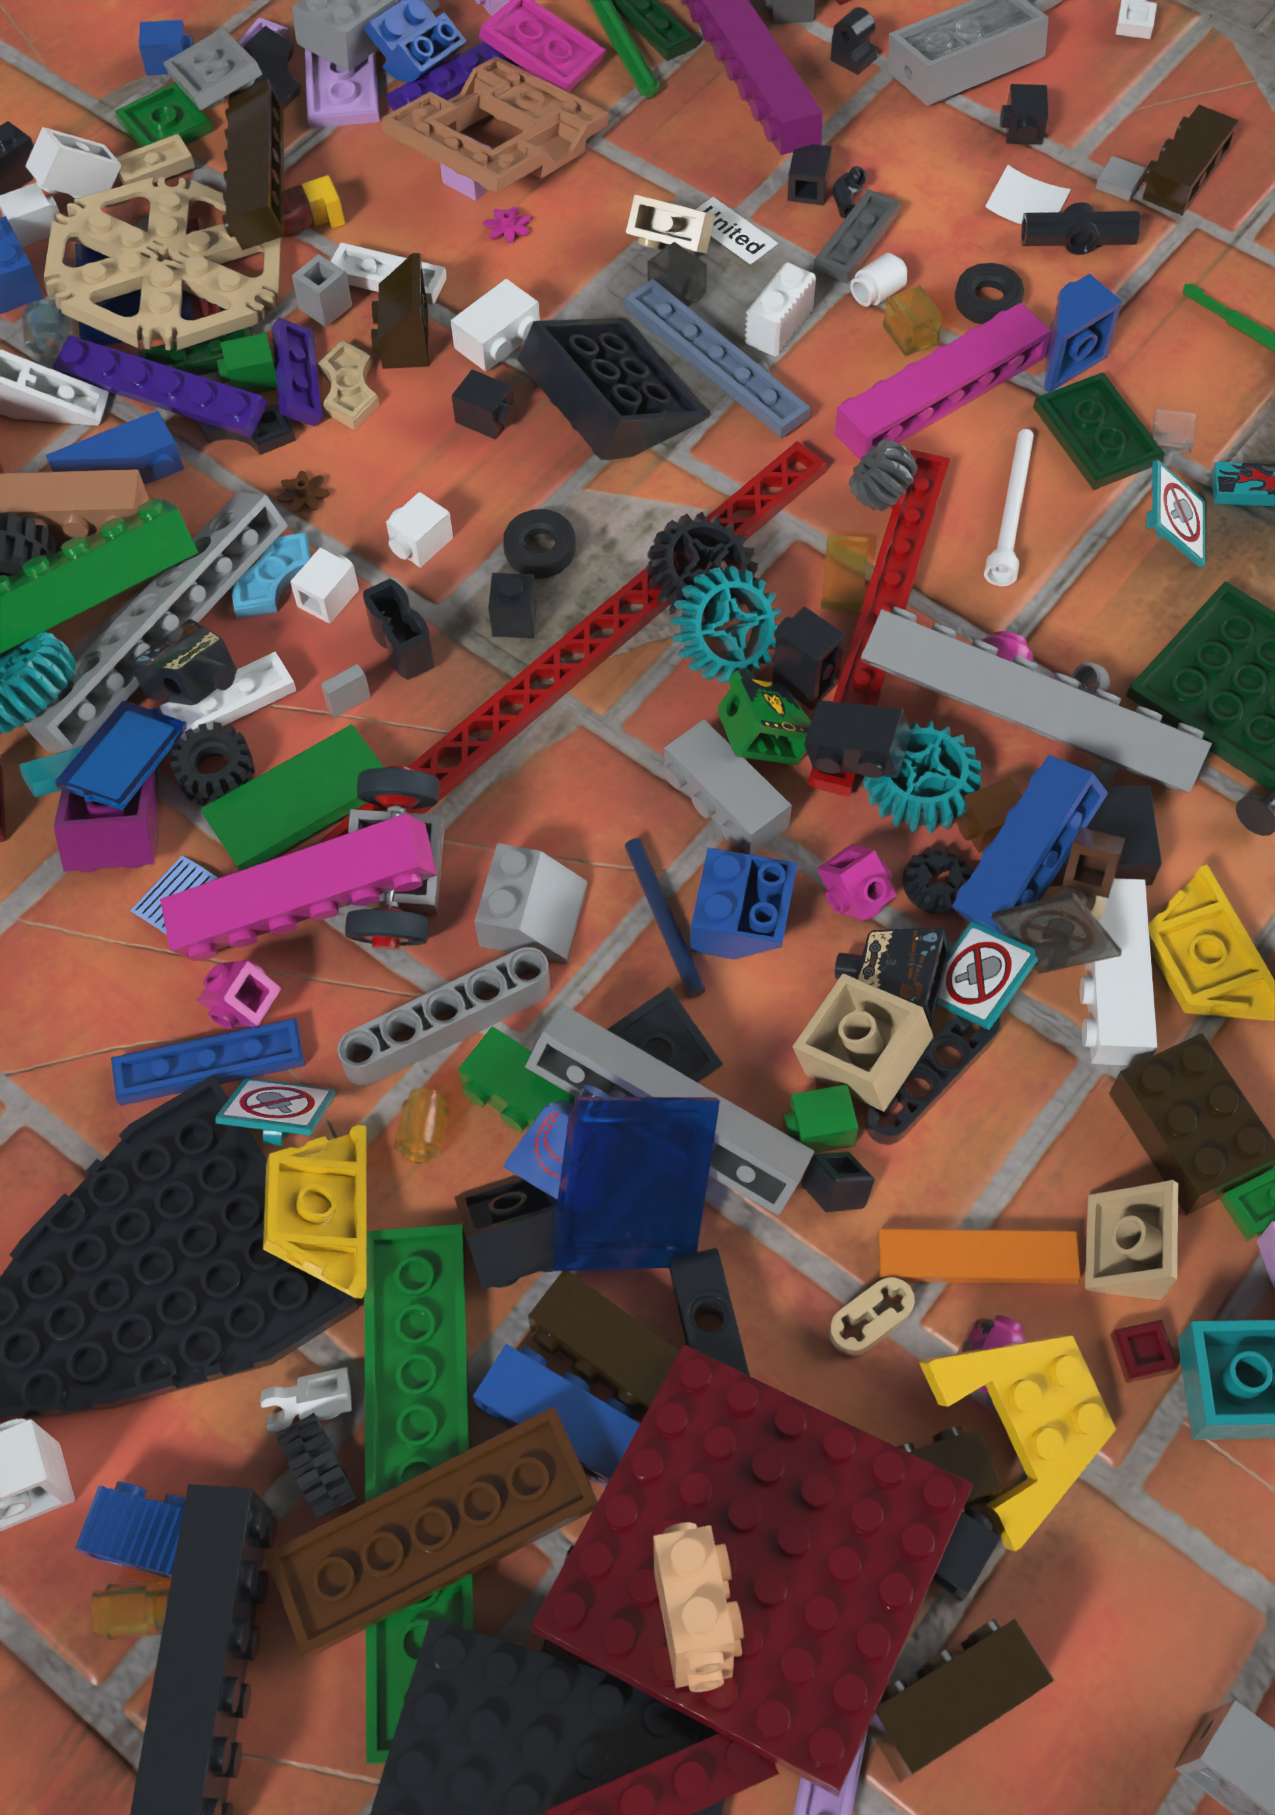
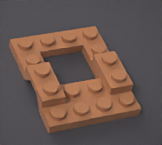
[381,56,609,193]

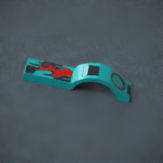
[1211,462,1275,506]

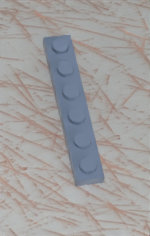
[624,279,811,438]

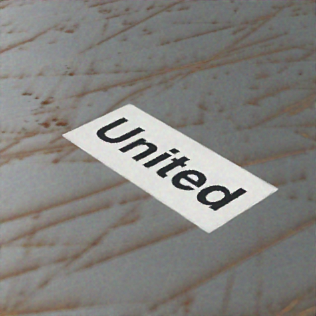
[695,197,779,265]

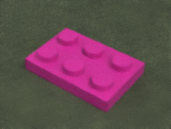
[479,0,606,92]

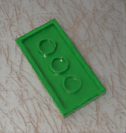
[200,724,384,871]

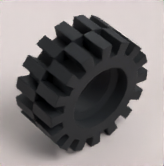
[170,722,255,806]
[276,1413,357,1519]

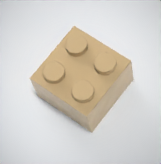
[792,974,933,1112]

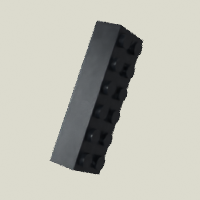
[130,1484,277,1815]

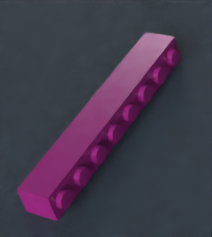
[680,0,823,155]

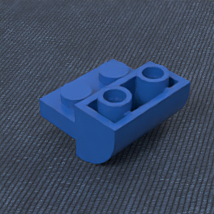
[364,0,467,82]

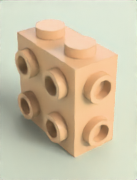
[654,1523,744,1692]

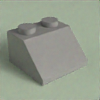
[474,843,588,963]

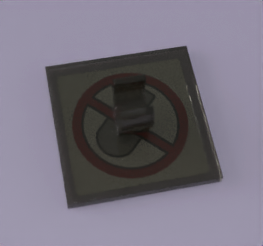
[991,892,1122,974]

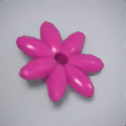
[483,206,531,243]

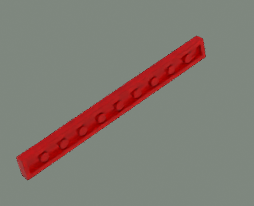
[808,450,950,797]

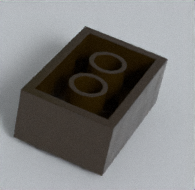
[1109,1033,1275,1215]
[868,1618,1055,1783]

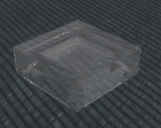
[1152,408,1196,453]

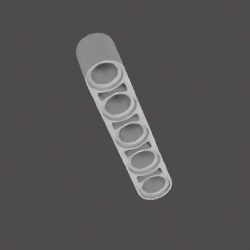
[337,947,551,1086]

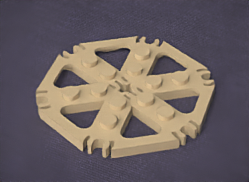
[44,177,281,350]

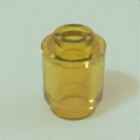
[394,1089,449,1164]
[90,1578,170,1640]

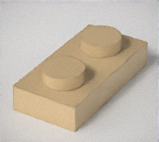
[116,134,195,185]

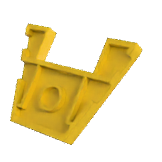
[919,1335,1116,1551]

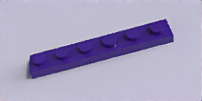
[52,335,268,438]

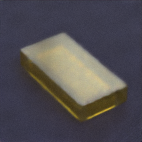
[820,534,868,612]

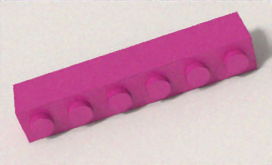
[834,303,1051,461]
[160,813,437,961]

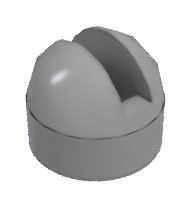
[1071,662,1110,695]

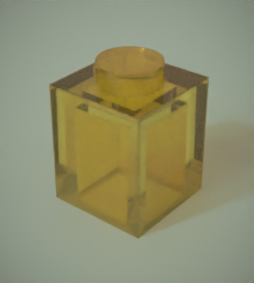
[883,285,943,357]

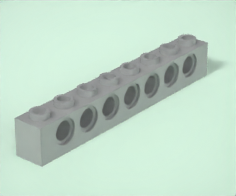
[23,492,288,754]

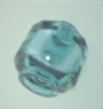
[22,299,75,358]

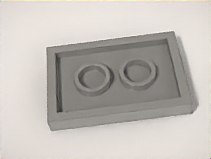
[163,28,263,111]

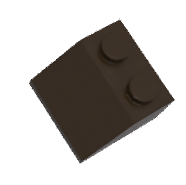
[371,253,429,369]

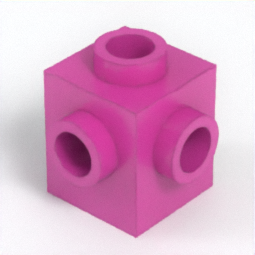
[817,844,897,921]
[197,960,281,1029]

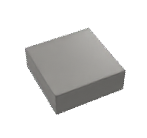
[1095,156,1146,201]
[321,664,371,718]

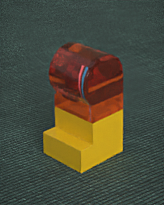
[284,175,346,237]

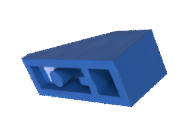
[46,410,184,484]

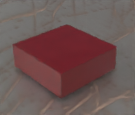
[1110,1319,1178,1383]

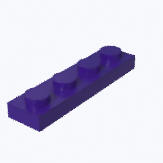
[387,42,519,111]

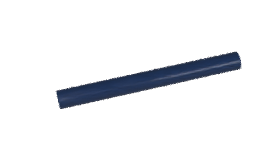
[625,838,705,998]

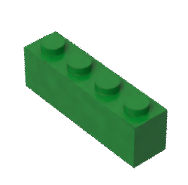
[458,1026,648,1188]

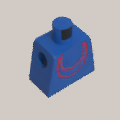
[503,1085,620,1214]

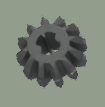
[848,439,918,511]

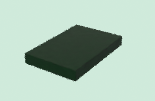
[1033,372,1165,490]

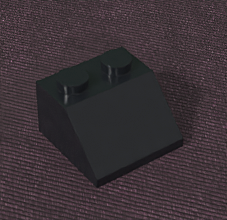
[454,1177,578,1290]

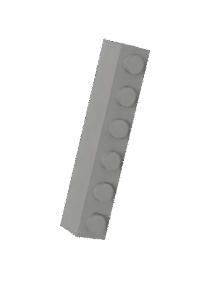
[525,1004,814,1216]

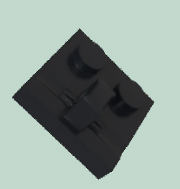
[606,987,723,1083]

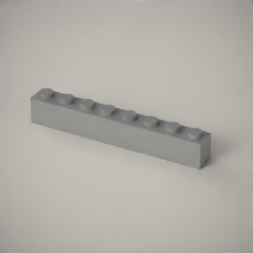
[861,607,1212,795]

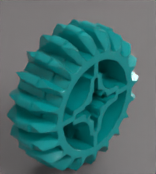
[669,567,783,683]
[0,632,77,734]
[863,720,982,834]

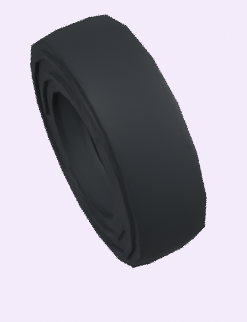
[955,263,1024,324]
[503,509,576,578]

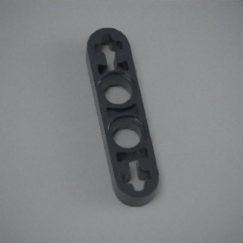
[865,1015,1001,1145]

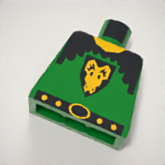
[717,669,811,765]

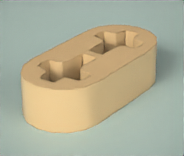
[829,1277,915,1357]

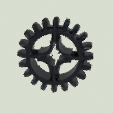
[646,511,758,623]

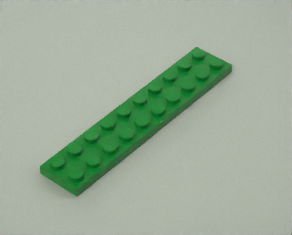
[364,1224,476,1766]

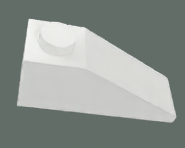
[0,349,109,426]

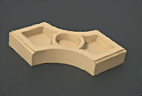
[318,339,380,430]

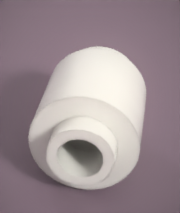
[850,253,907,307]

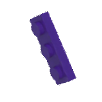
[271,318,322,427]

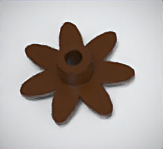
[277,471,330,513]

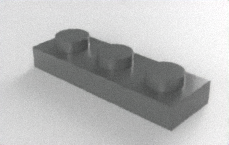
[814,189,901,284]

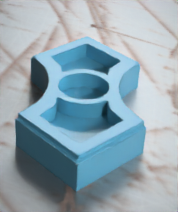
[231,532,311,619]

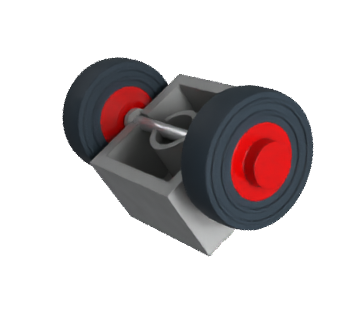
[345,765,445,950]

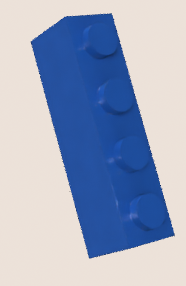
[952,754,1108,940]
[473,1344,640,1487]

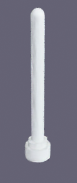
[984,429,1034,586]

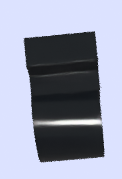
[830,7,878,75]

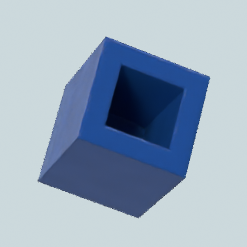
[139,20,194,75]

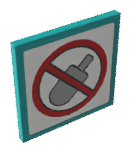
[1146,460,1205,568]
[937,922,1042,1030]
[216,1078,336,1146]

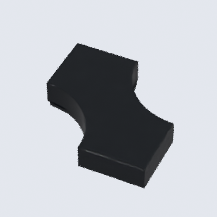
[244,26,301,109]
[196,404,296,455]

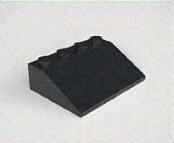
[517,318,707,460]

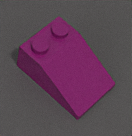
[54,762,158,872]

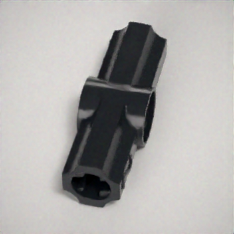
[1021,202,1140,255]

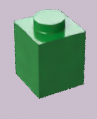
[217,333,277,394]
[782,1084,859,1153]

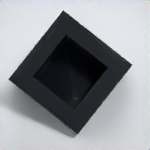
[802,1152,875,1212]

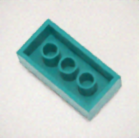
[1177,1320,1275,1440]

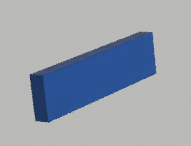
[111,1018,306,1106]

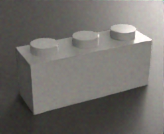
[663,719,792,855]

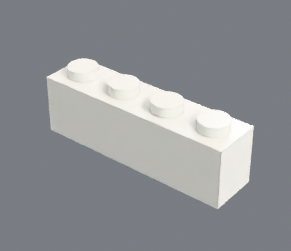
[1077,879,1157,1066]

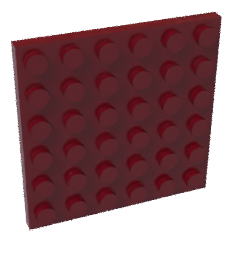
[531,1345,973,1797]

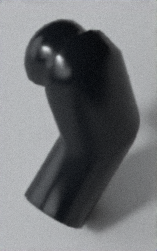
[832,166,868,218]

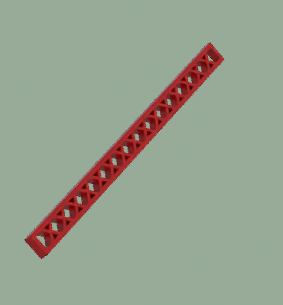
[321,441,826,842]

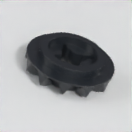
[902,847,974,914]

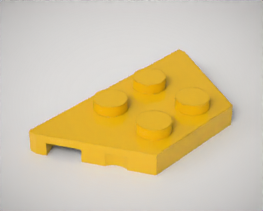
[1148,864,1275,1021]
[263,1125,367,1299]

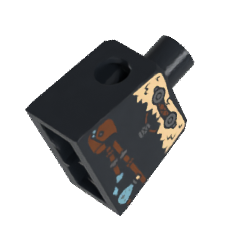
[129,619,237,706]
[835,928,950,1028]

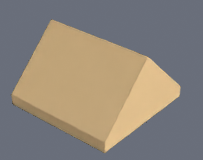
[1085,1180,1178,1301]

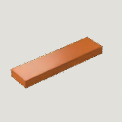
[877,1229,1081,1284]

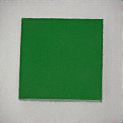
[114,82,214,148]

